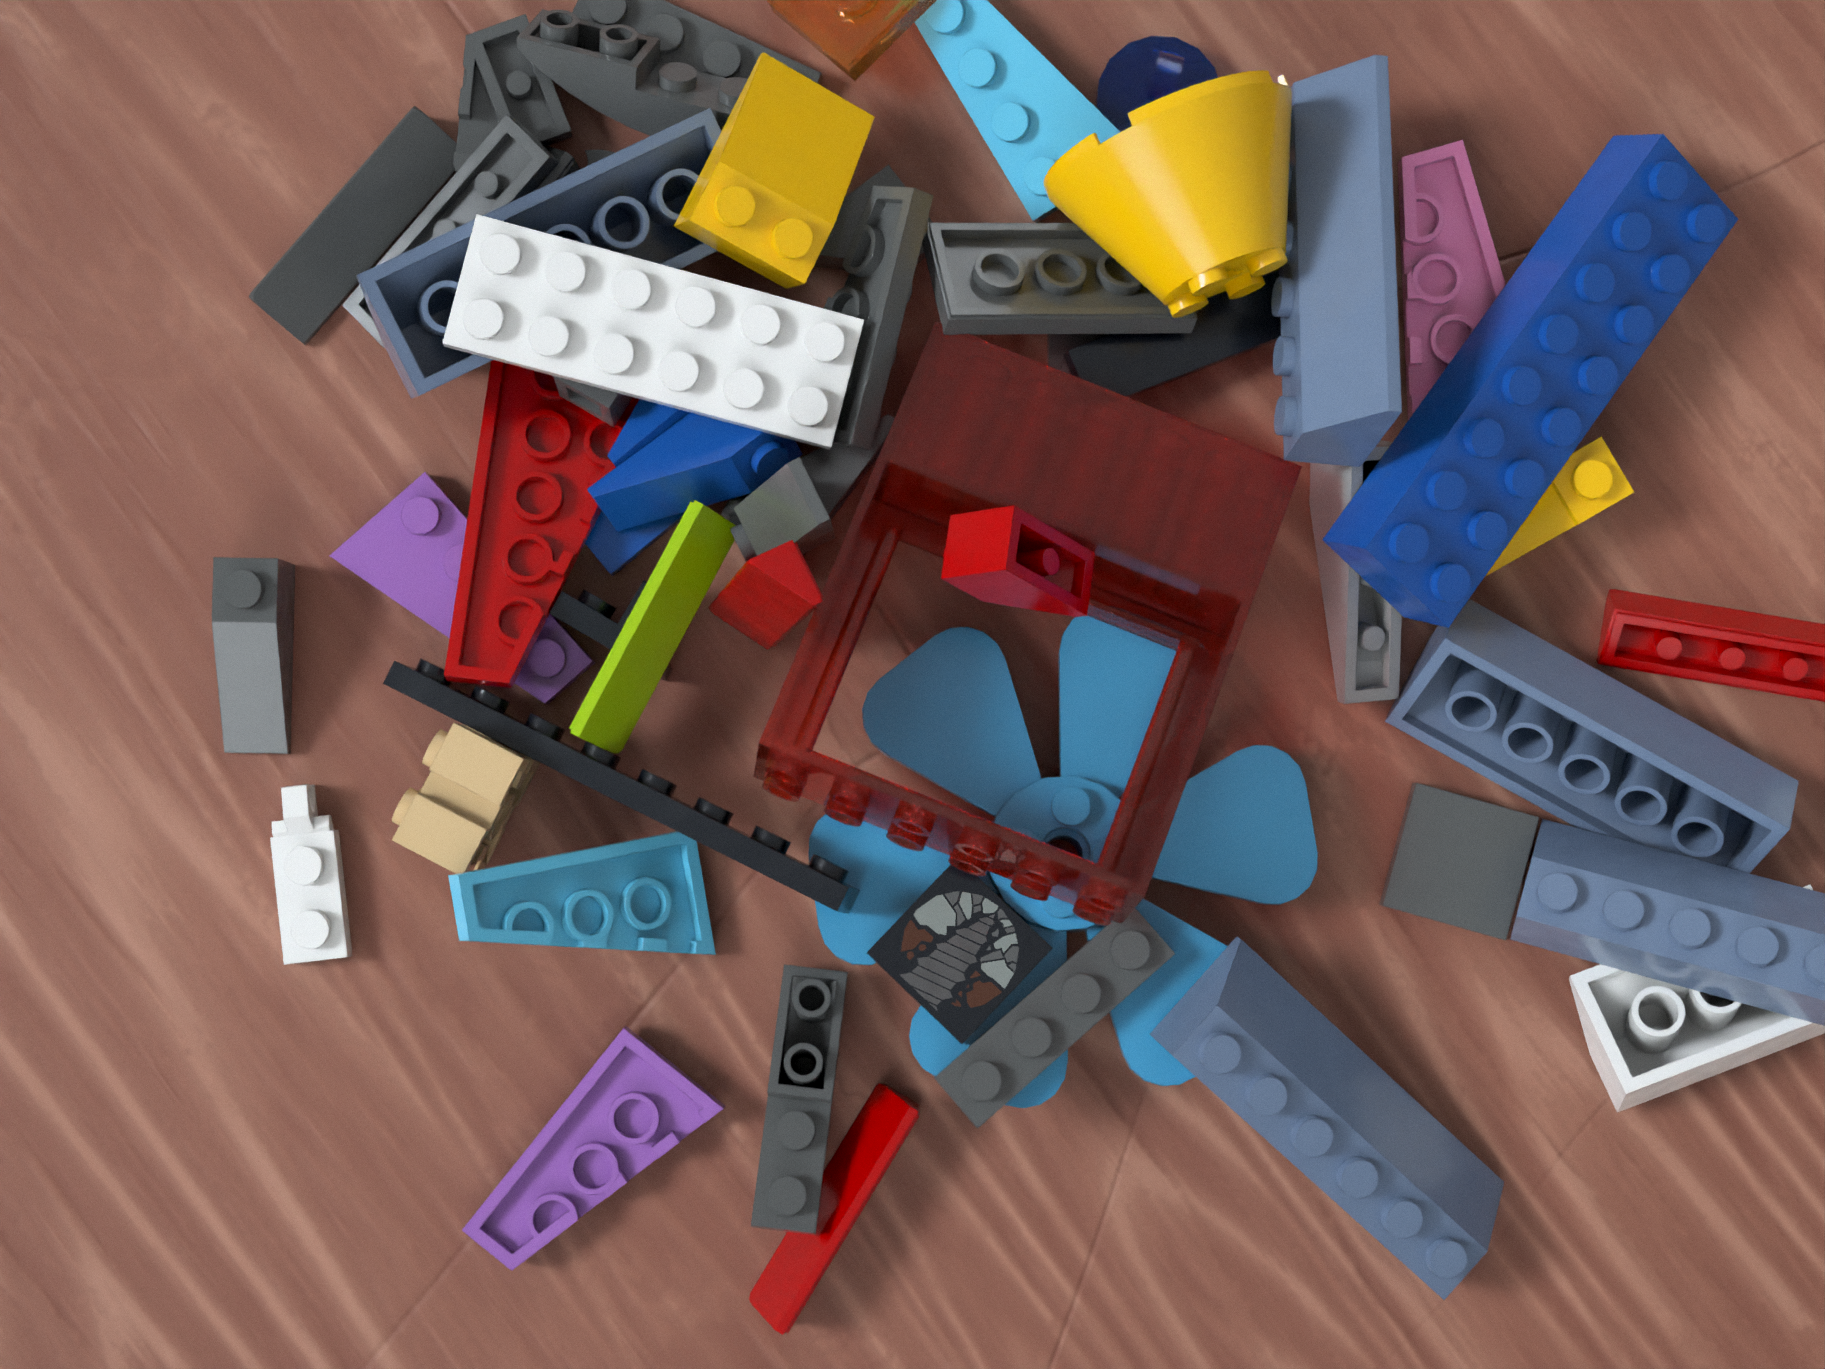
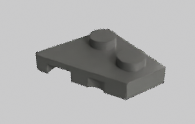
[453,14,572,172]

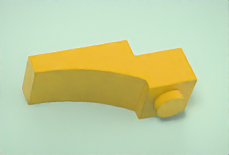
[1485,436,1634,577]

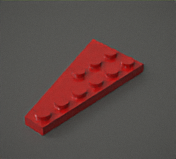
[444,360,639,688]

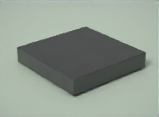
[1379,783,1539,940]

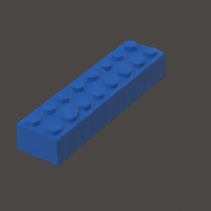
[1322,134,1738,628]

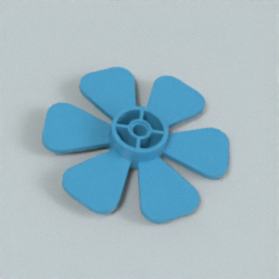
[808,606,1318,1108]

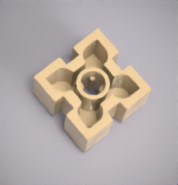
[392,723,540,874]

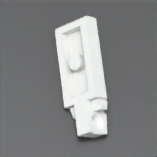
[270,784,352,965]

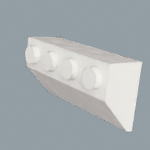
[1569,885,1825,1113]

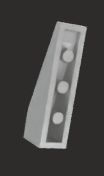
[1309,440,1402,704]

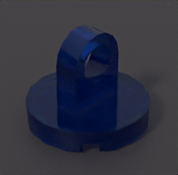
[1096,36,1218,132]

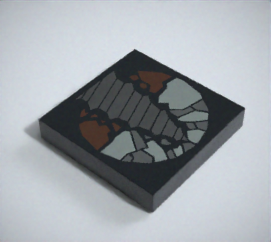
[866,857,1053,1044]

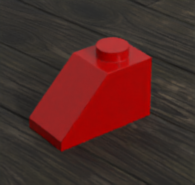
[941,505,1095,617]

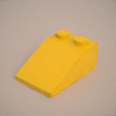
[674,52,875,289]

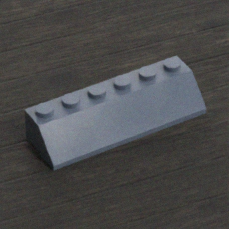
[1271,55,1402,467]
[356,108,721,398]
[1385,599,1799,873]
[1510,819,1825,1026]
[1150,937,1504,1300]

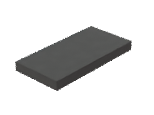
[922,223,1198,335]

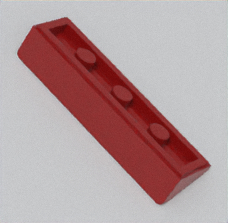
[708,540,824,650]
[1597,589,1825,702]
[749,1083,920,1335]

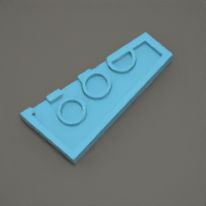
[905,0,1120,223]
[448,831,716,955]

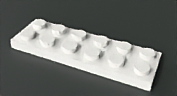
[442,214,864,450]

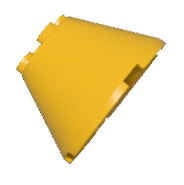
[1043,70,1292,318]

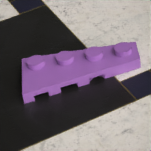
[329,472,595,704]
[462,1026,725,1271]

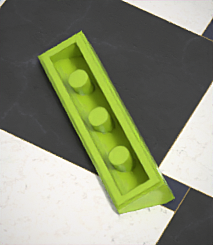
[569,500,736,754]

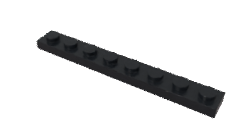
[383,658,860,914]

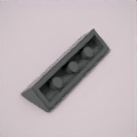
[249,106,457,346]

